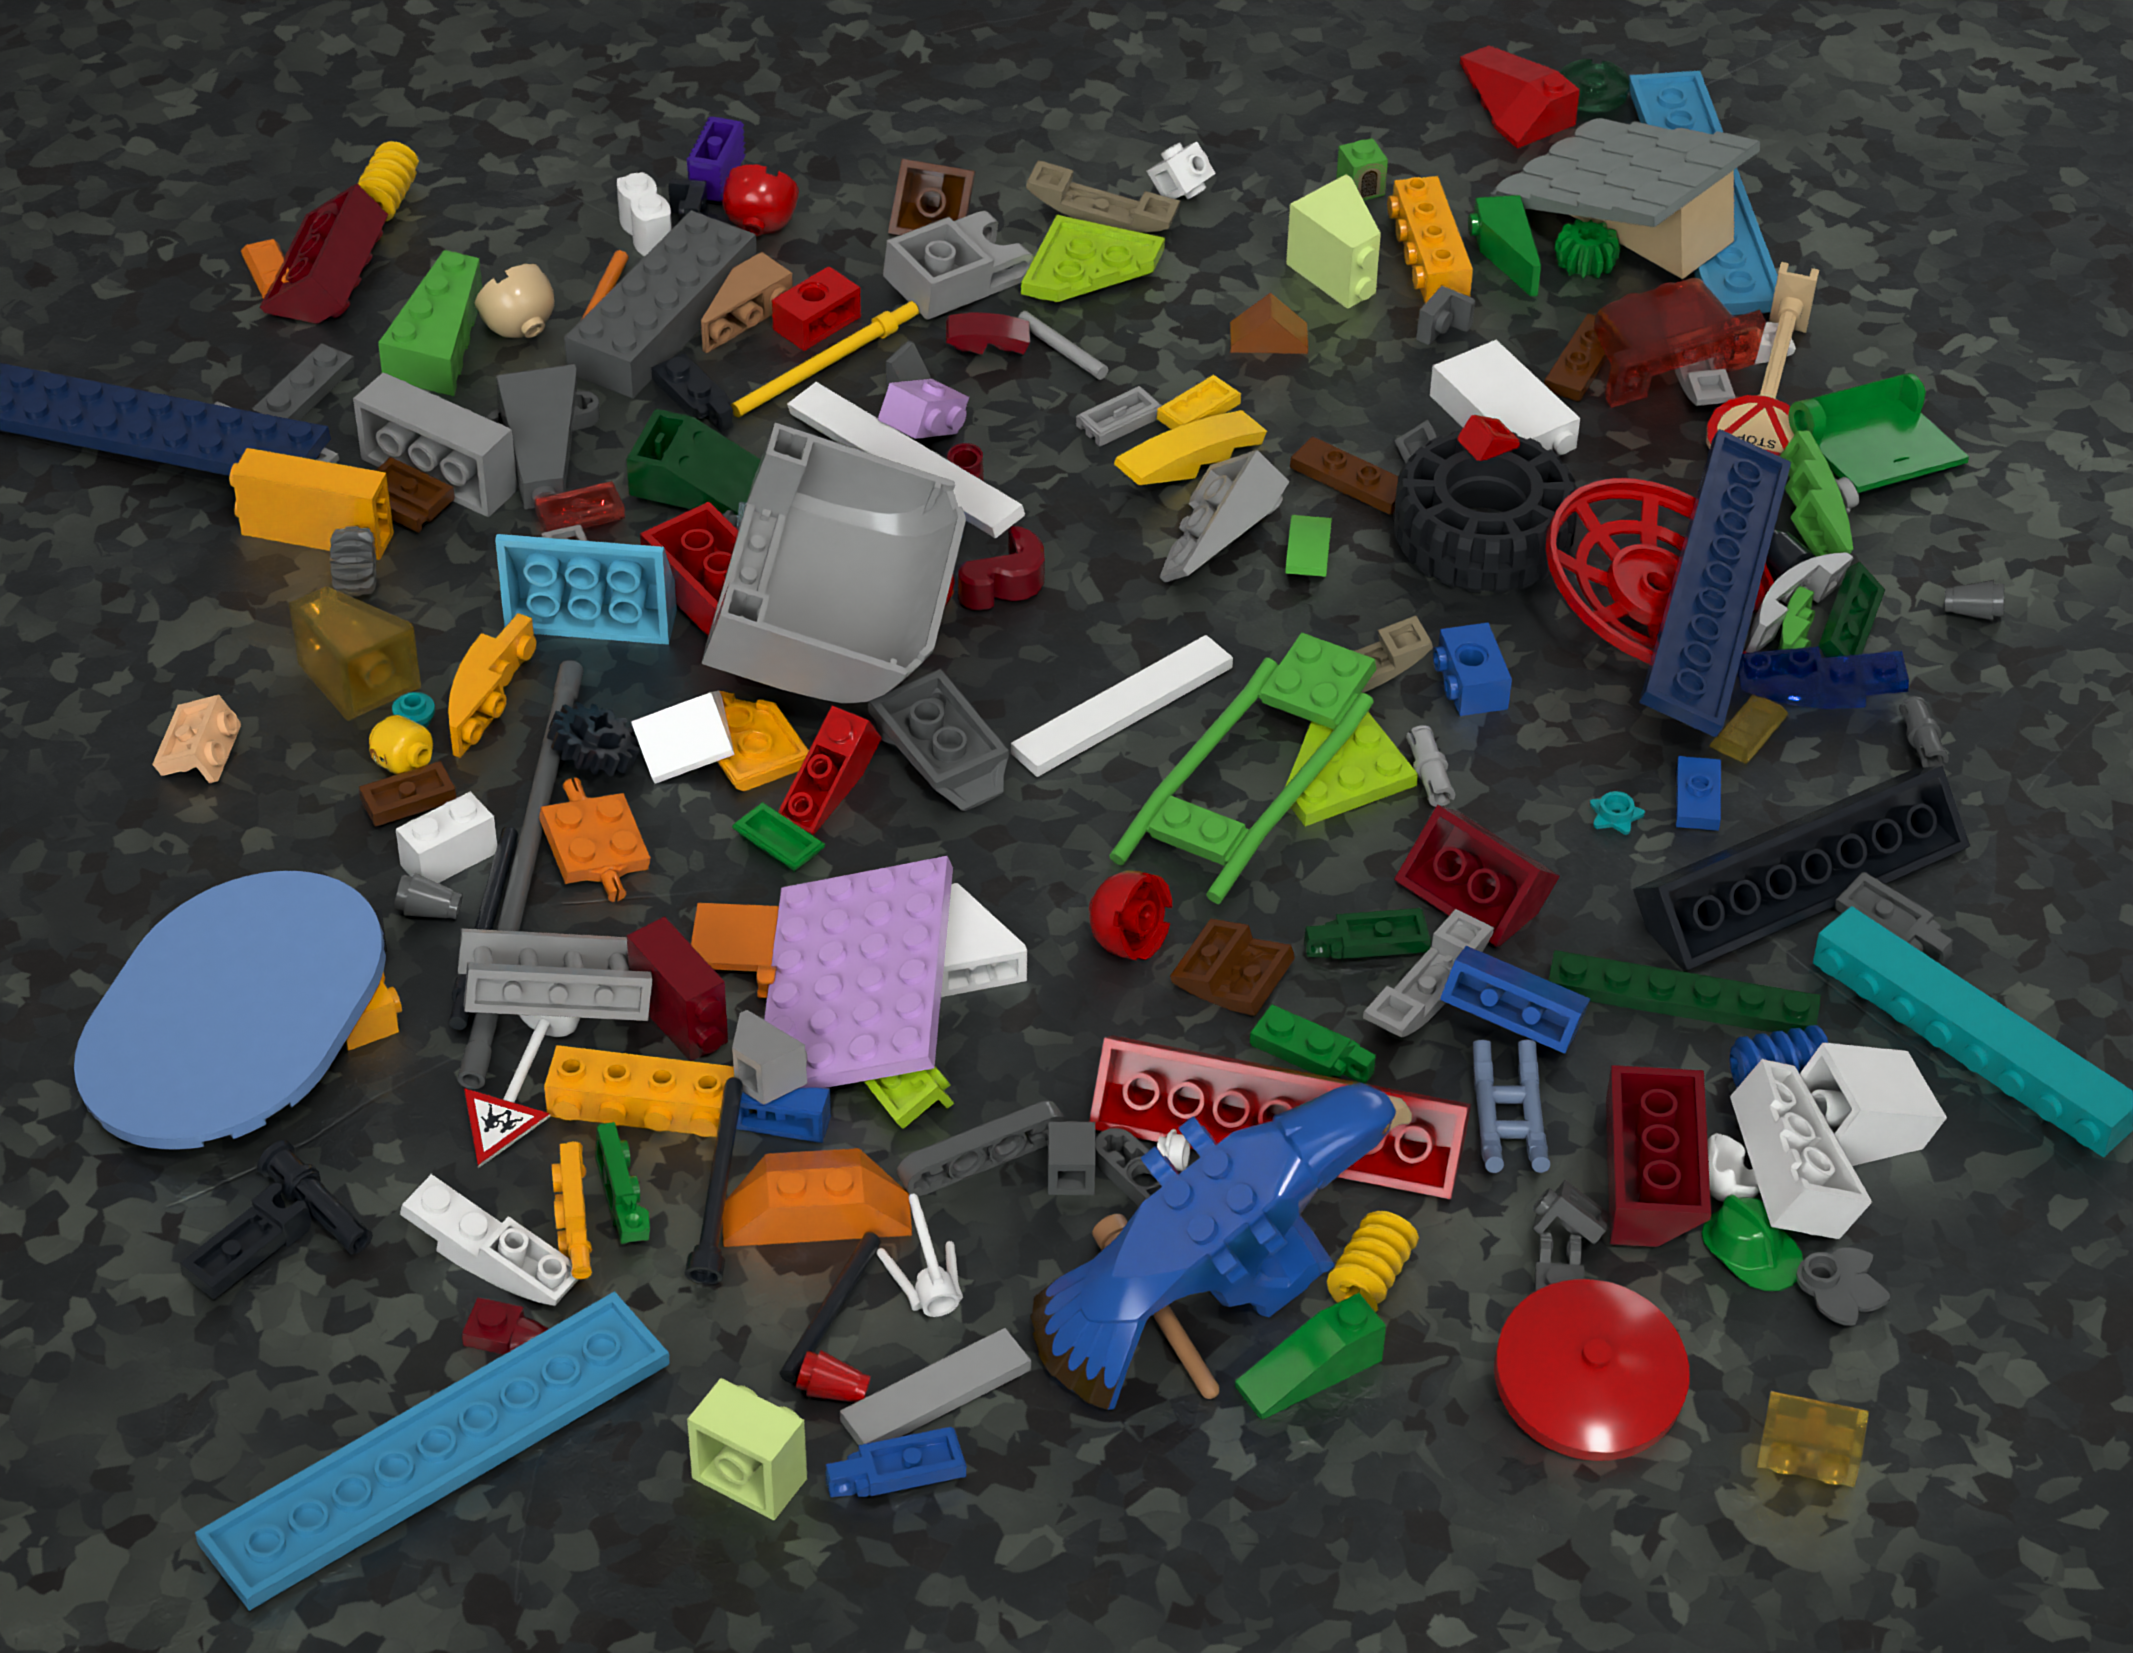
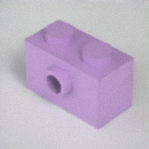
[878,379,969,439]

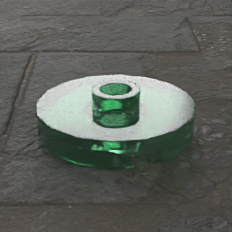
[1560,59,1630,112]

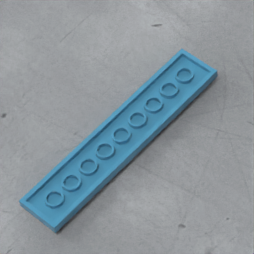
[1628,71,1778,317]
[195,1291,670,1611]

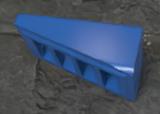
[737,1088,831,1143]

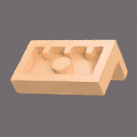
[152,694,241,783]

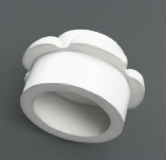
[1157,1129,1190,1172]

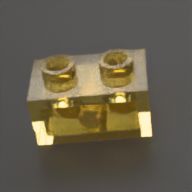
[1757,1391,1869,1487]

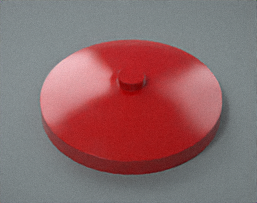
[1494,1279,1690,1461]

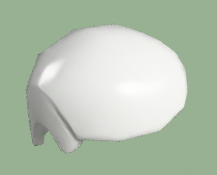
[1708,1133,1760,1202]

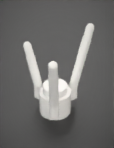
[877,1194,963,1317]

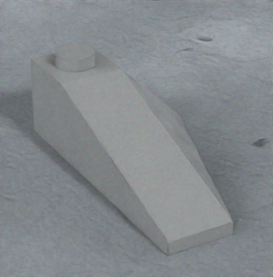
[1160,450,1290,582]

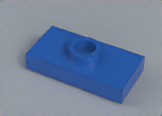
[1676,756,1721,831]

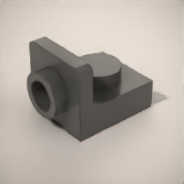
[1416,286,1475,345]
[1532,1180,1609,1244]

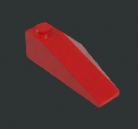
[1460,46,1580,149]

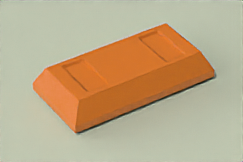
[241,239,289,298]

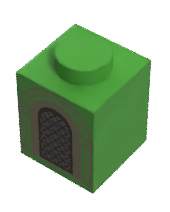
[1336,138,1388,200]

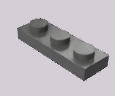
[251,343,355,421]

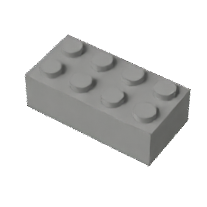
[353,372,518,517]

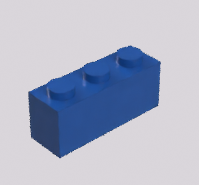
[1439,946,1590,1054]

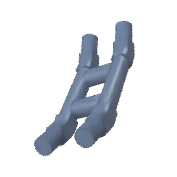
[1473,1040,1550,1173]

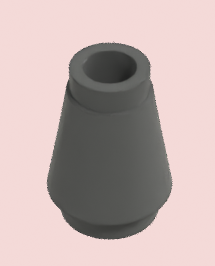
[1945,580,2004,620]
[394,873,463,919]

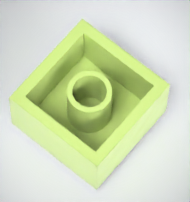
[687,1378,807,1521]

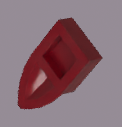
[462,1297,549,1355]

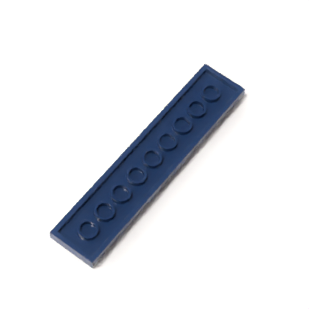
[0,363,331,476]
[1639,429,1791,737]

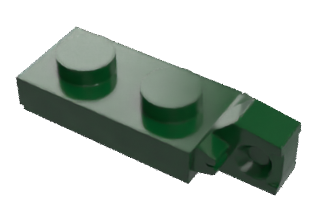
[1304,908,1431,959]

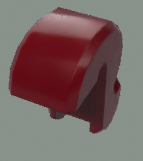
[958,526,1045,610]

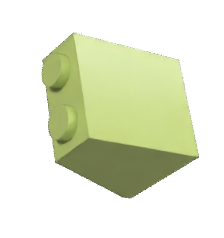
[1286,174,1381,309]

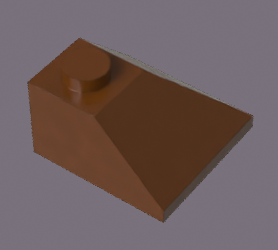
[888,159,976,236]

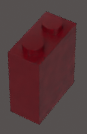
[626,916,728,1061]

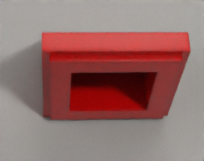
[1458,415,1520,461]

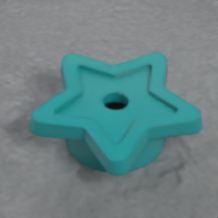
[1590,791,1645,835]

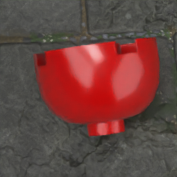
[722,165,799,236]
[1089,870,1172,960]

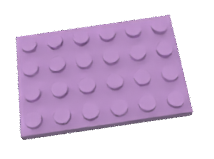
[764,856,953,1088]

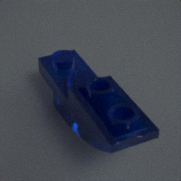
[1737,646,1909,709]

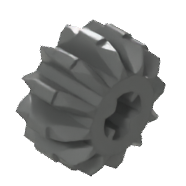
[330,526,377,597]

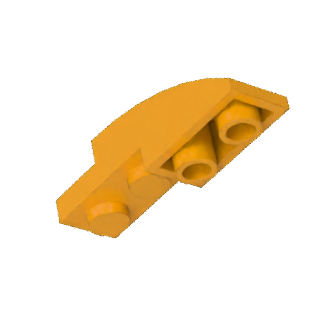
[448,613,536,758]

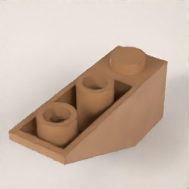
[701,252,793,353]

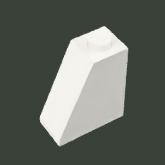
[941,883,1027,997]

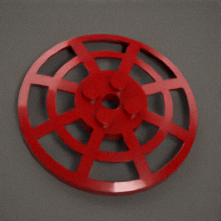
[1546,478,1774,666]

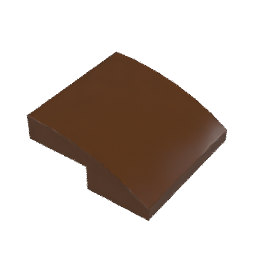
[1170,919,1295,1016]

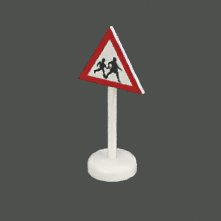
[464,1015,580,1168]

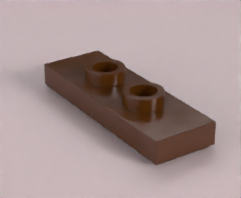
[1544,314,1624,402]
[1290,436,1398,515]

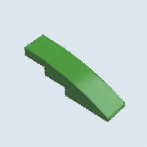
[1779,431,1853,557]

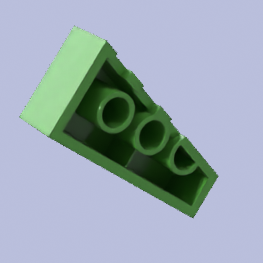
[378,250,482,396]

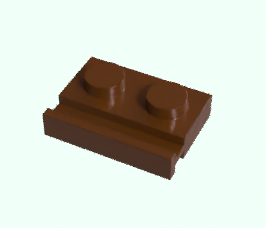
[375,457,455,532]

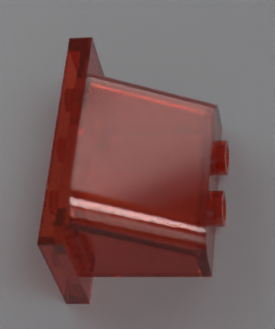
[1593,278,1766,408]

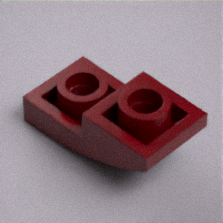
[946,312,1030,355]

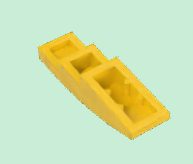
[1114,410,1267,485]

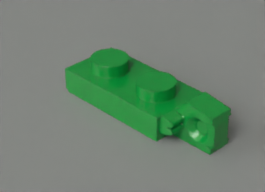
[1250,1004,1376,1084]
[595,1122,650,1244]

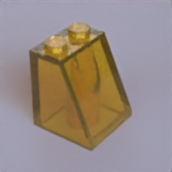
[289,586,421,721]

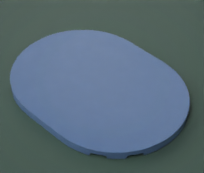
[74,871,386,1149]

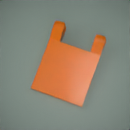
[691,903,779,998]

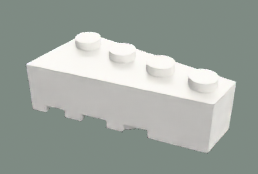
[1730,1059,1872,1239]

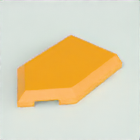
[717,691,809,791]

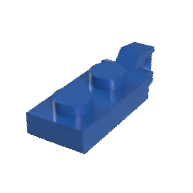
[825,1427,967,1498]

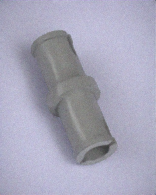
[1406,725,1456,807]

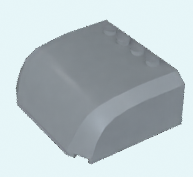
[702,423,966,703]

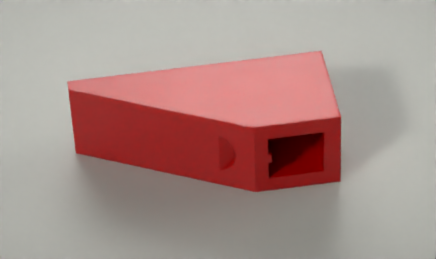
[778,706,882,836]

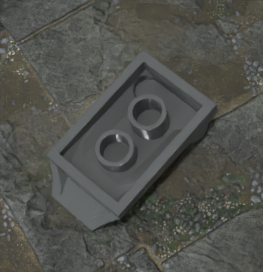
[868,669,1009,812]

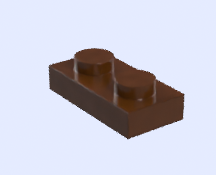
[359,761,456,827]

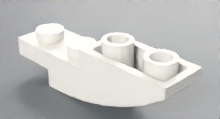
[400,1174,579,1306]

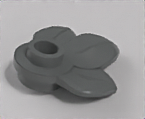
[1796,1247,1891,1325]

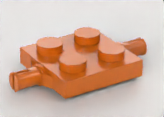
[539,778,651,902]

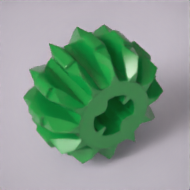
[1555,218,1620,279]

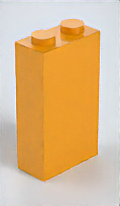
[229,448,394,560]

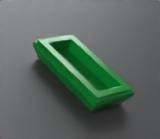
[732,802,825,872]

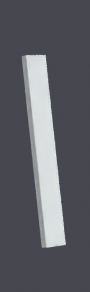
[787,382,1025,538]

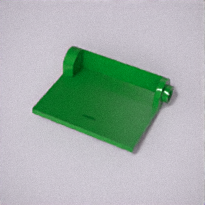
[1788,373,1969,493]

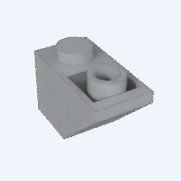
[732,1010,807,1105]

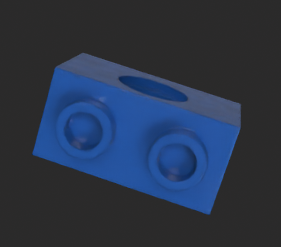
[1433,622,1512,716]

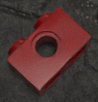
[772,266,861,351]

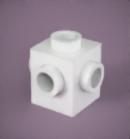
[1147,141,1216,199]

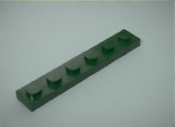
[1548,950,1821,1034]

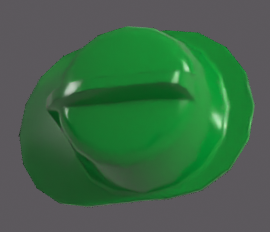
[1702,1194,1803,1291]

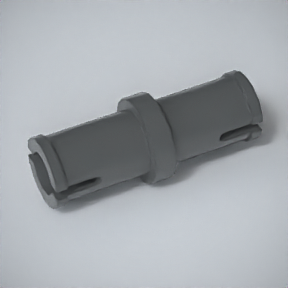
[1899,696,1949,768]

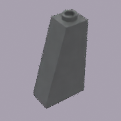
[496,364,577,509]

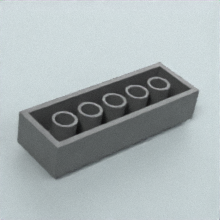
[564,211,757,398]

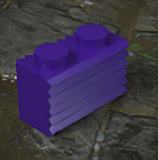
[687,117,745,201]

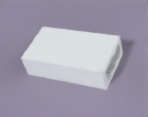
[1430,340,1580,456]

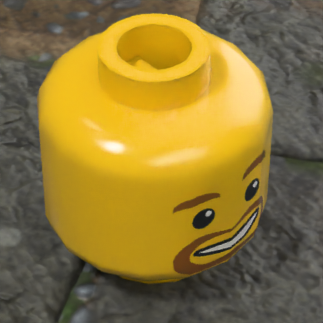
[369,715,433,775]

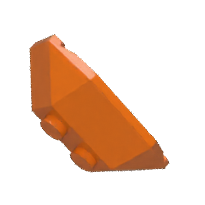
[722,1148,912,1247]

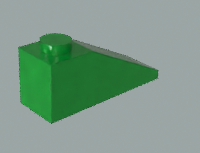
[1468,195,1541,296]
[1235,1293,1386,1421]

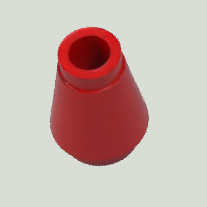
[796,1350,871,1402]

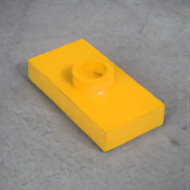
[1157,375,1241,430]

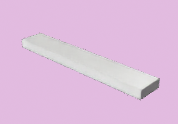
[1011,635,1233,777]

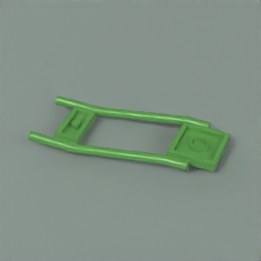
[1109,632,1376,904]

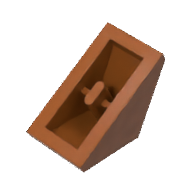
[1230,292,1308,354]

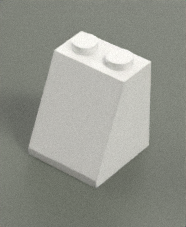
[1800,1043,1947,1166]

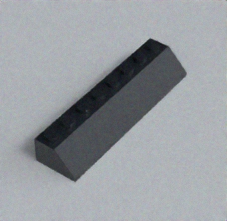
[1633,765,1970,971]

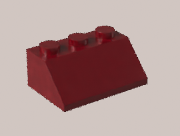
[1394,804,1560,947]

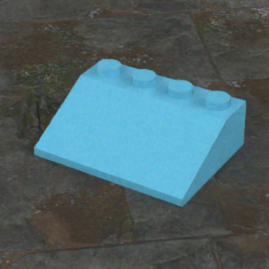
[495,534,677,645]

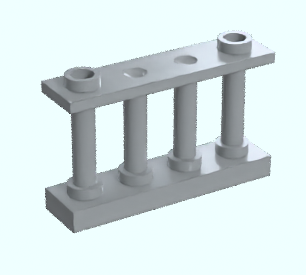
[457,928,652,1021]

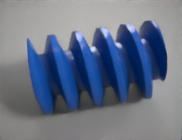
[1730,1025,1828,1089]

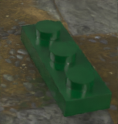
[1818,562,1886,674]

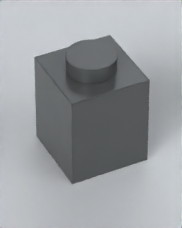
[1048,1121,1095,1195]

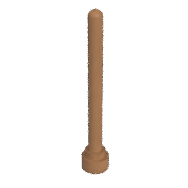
[1092,1214,1219,1399]

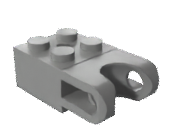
[883,211,1034,320]

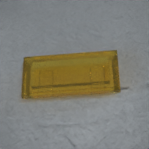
[1710,693,1788,764]

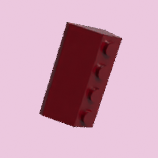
[259,183,388,324]
[1606,1065,1711,1247]

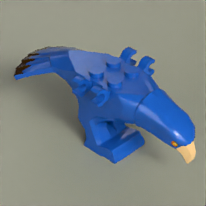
[1030,1083,1412,1410]

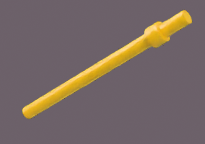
[730,301,919,418]

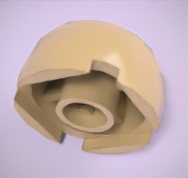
[474,264,554,338]

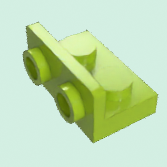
[864,1066,954,1129]

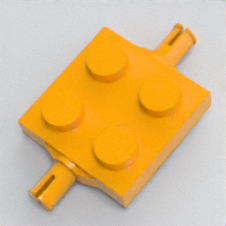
[552,1141,592,1279]

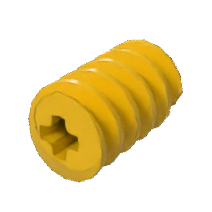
[357,141,419,222]
[1327,1211,1419,1312]

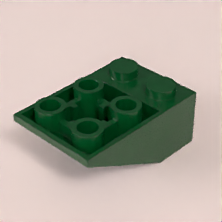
[626,409,761,520]

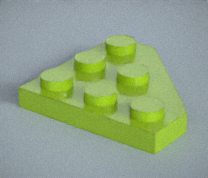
[1021,215,1165,302]
[1285,712,1418,827]

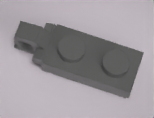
[1836,872,1953,965]

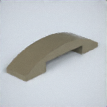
[1026,160,1180,232]
[1355,615,1433,693]

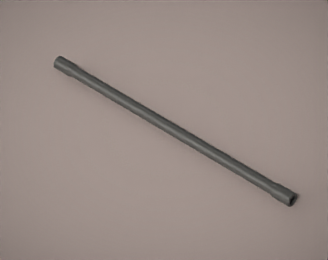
[458,660,584,1089]

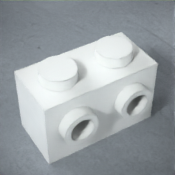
[396,791,497,883]

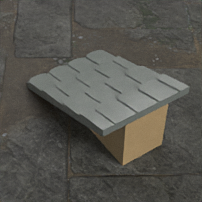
[1491,118,1760,279]

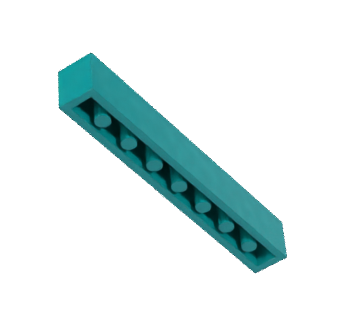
[1813,906,2133,1158]

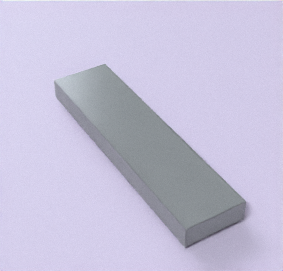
[840,1328,1031,1445]

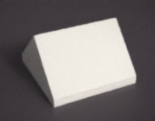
[631,691,735,784]

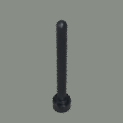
[685,1077,743,1285]

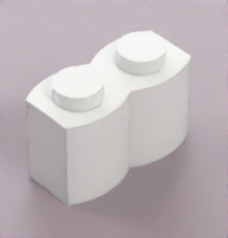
[617,172,672,256]

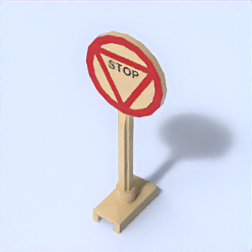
[1706,262,1819,456]

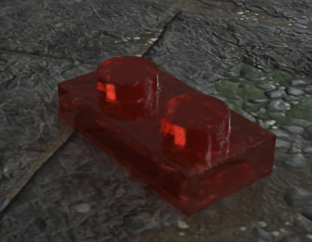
[535,481,625,532]

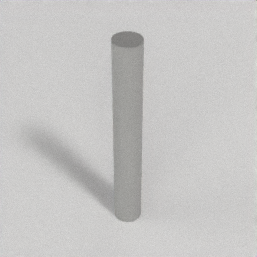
[1018,311,1108,380]

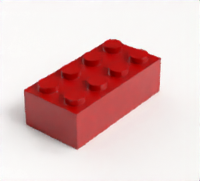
[640,502,739,636]

